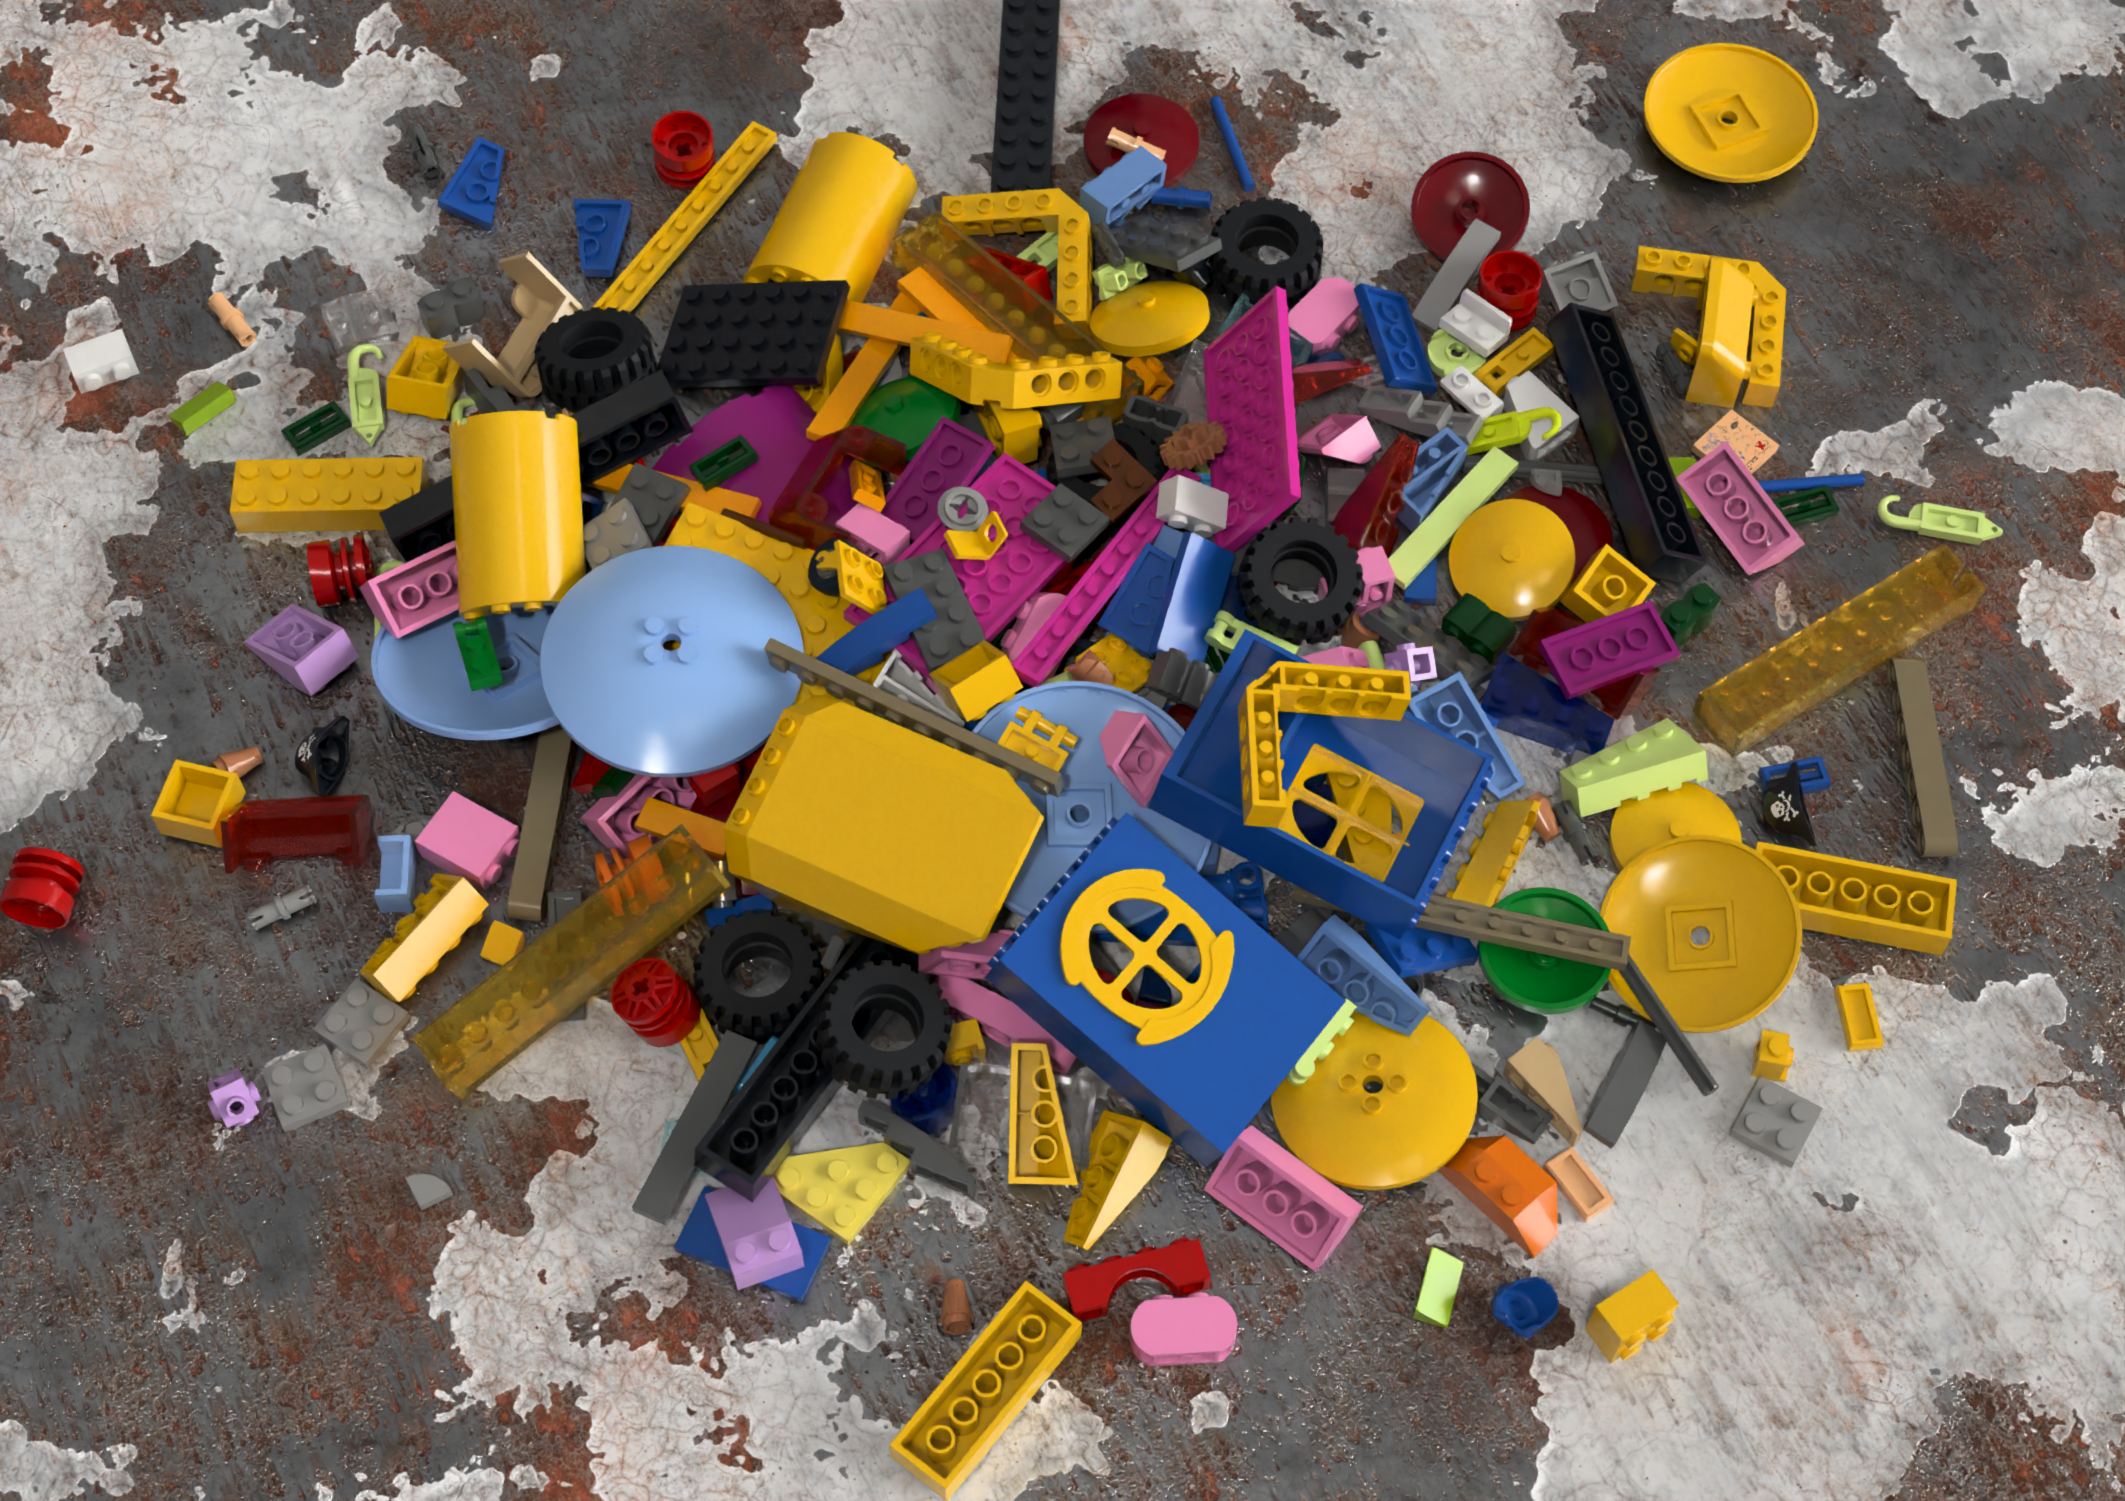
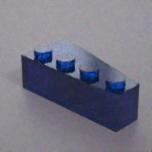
[1481,651,1615,755]

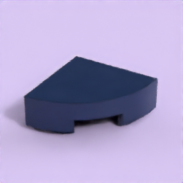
[1138,967,1172,1008]

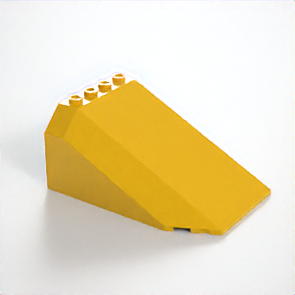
[723,695,1044,955]

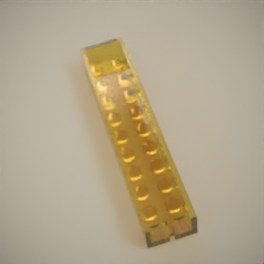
[892,211,1145,425]
[1692,543,1987,758]
[412,824,731,1100]

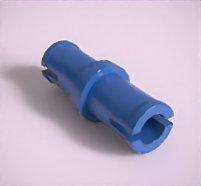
[1151,186,1212,210]

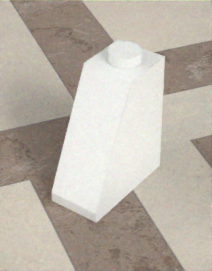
[1503,370,1580,461]

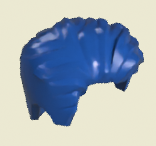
[1492,1277,1559,1338]

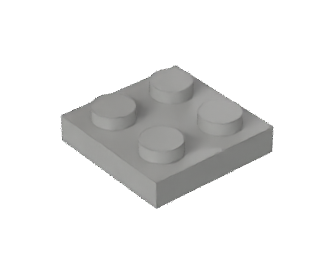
[583,497,654,570]
[313,978,411,1069]
[261,1044,350,1132]
[1729,1076,1823,1168]

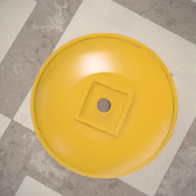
[1643,43,1818,183]
[1600,835,1802,1033]
[1271,1011,1478,1190]

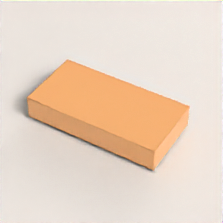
[1543,1146,1614,1222]

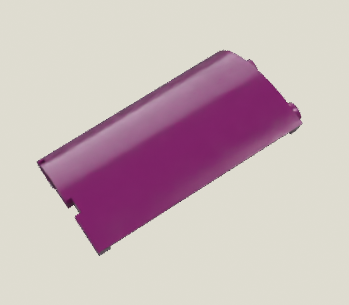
[652,385,888,551]

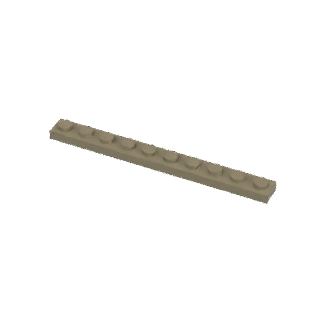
[764,638,1064,797]
[1292,885,1631,971]

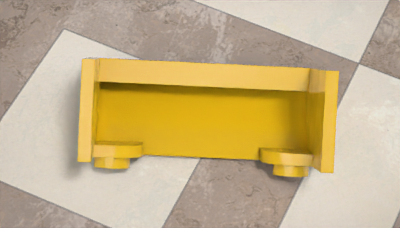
[1685,256,1759,409]

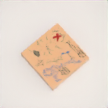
[1691,409,1779,474]

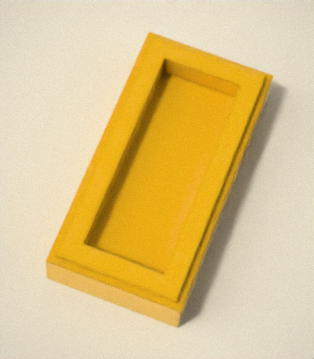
[1834,983,1884,1052]

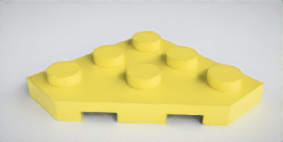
[773,1142,910,1246]

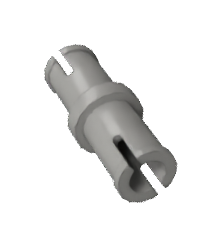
[247,883,318,931]

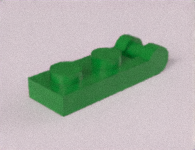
[453,616,504,691]

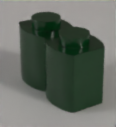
[1660,583,1721,649]
[1441,593,1517,664]

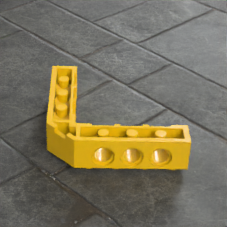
[941,188,1094,338]
[1631,246,1786,408]
[909,332,1123,409]
[1237,661,1411,828]

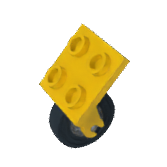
[808,538,887,615]
[1056,633,1152,693]

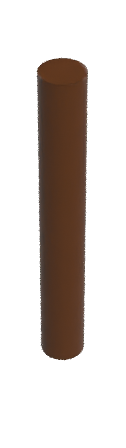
[721,508,809,550]

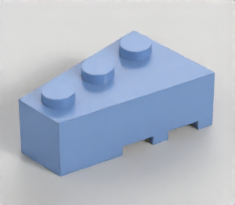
[1079,146,1167,247]
[1375,427,1468,532]

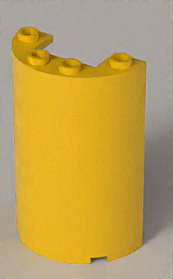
[743,132,918,303]
[449,411,586,622]

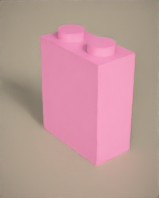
[414,791,520,892]

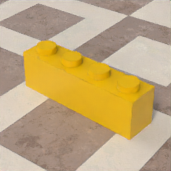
[1446,800,1541,907]
[360,873,489,1003]
[1008,1043,1078,1185]

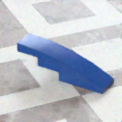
[815,587,937,690]

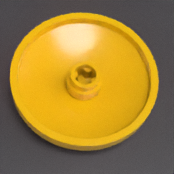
[1089,281,1210,357]
[1449,499,1576,622]
[1609,781,1742,872]

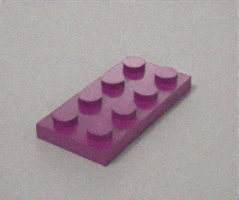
[881,416,995,542]
[1537,600,1681,700]

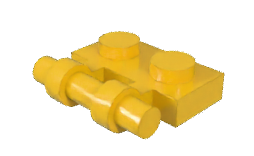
[997,706,1079,772]

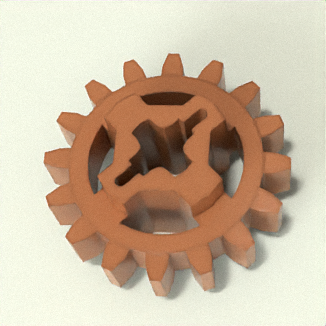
[1159,420,1227,471]

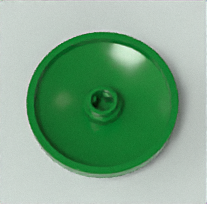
[842,375,962,466]
[1478,887,1611,1015]

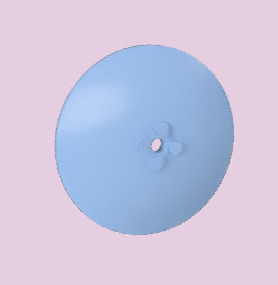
[540,546,804,778]
[371,605,559,740]
[972,681,1212,934]

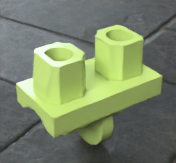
[1092,257,1147,300]

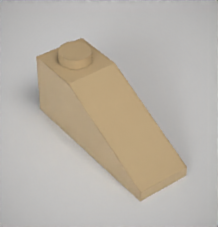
[1503,1036,1583,1147]

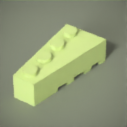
[1559,718,1708,818]

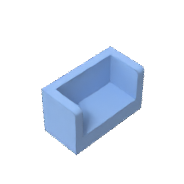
[374,835,417,913]

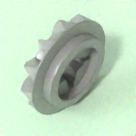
[937,487,988,531]

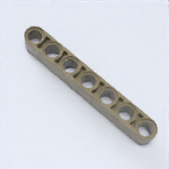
[1887,658,1958,857]
[507,724,576,922]

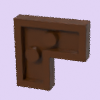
[1090,439,1158,526]

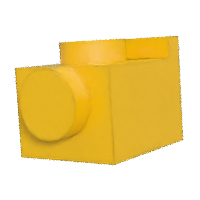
[943,1018,986,1066]
[1751,1029,1794,1083]

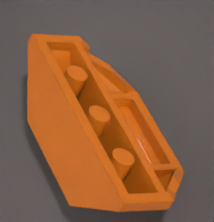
[1438,1135,1558,1259]

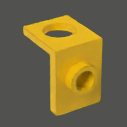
[1670,327,1698,366]
[944,511,1008,560]

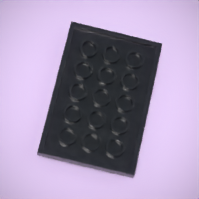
[656,280,850,388]

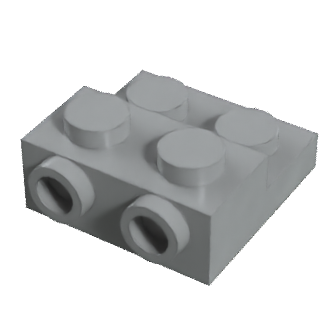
[1541,251,1619,314]

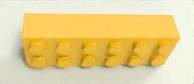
[230,457,429,533]
[1754,841,1957,956]
[889,1281,1082,1501]

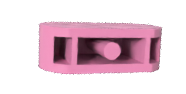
[1288,277,1360,361]
[1001,592,1066,684]
[1130,1292,1238,1366]

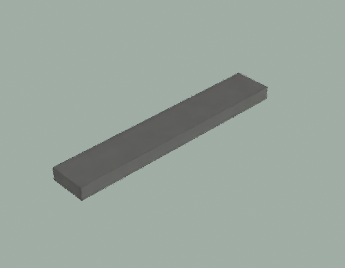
[632,1030,758,1225]

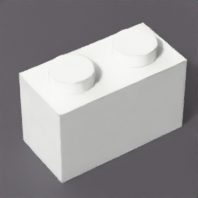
[63,329,139,394]
[1156,474,1229,538]

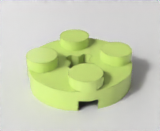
[1427,328,1486,379]

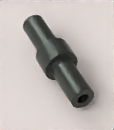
[1589,997,1656,1029]

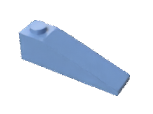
[1408,672,1526,800]
[1297,914,1430,1036]

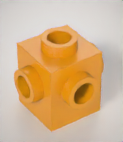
[1121,356,1174,402]

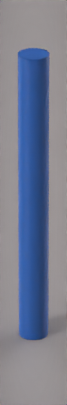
[1210,96,1255,192]
[1757,473,1865,493]

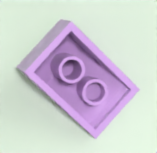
[244,603,360,696]
[705,1175,805,1290]

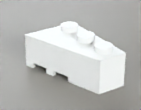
[871,649,965,743]

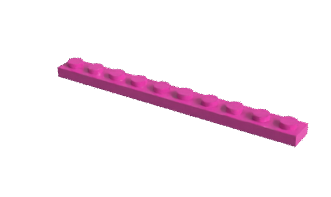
[1011,467,1202,687]

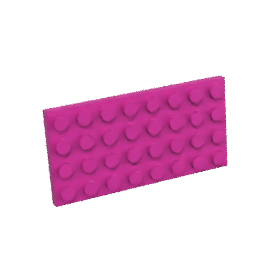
[1203,286,1301,553]
[844,452,1067,680]

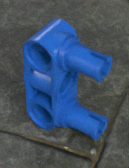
[1201,862,1269,934]

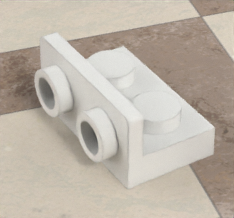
[1439,288,1513,358]
[1440,365,1504,421]

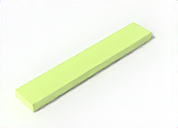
[1388,446,1519,590]

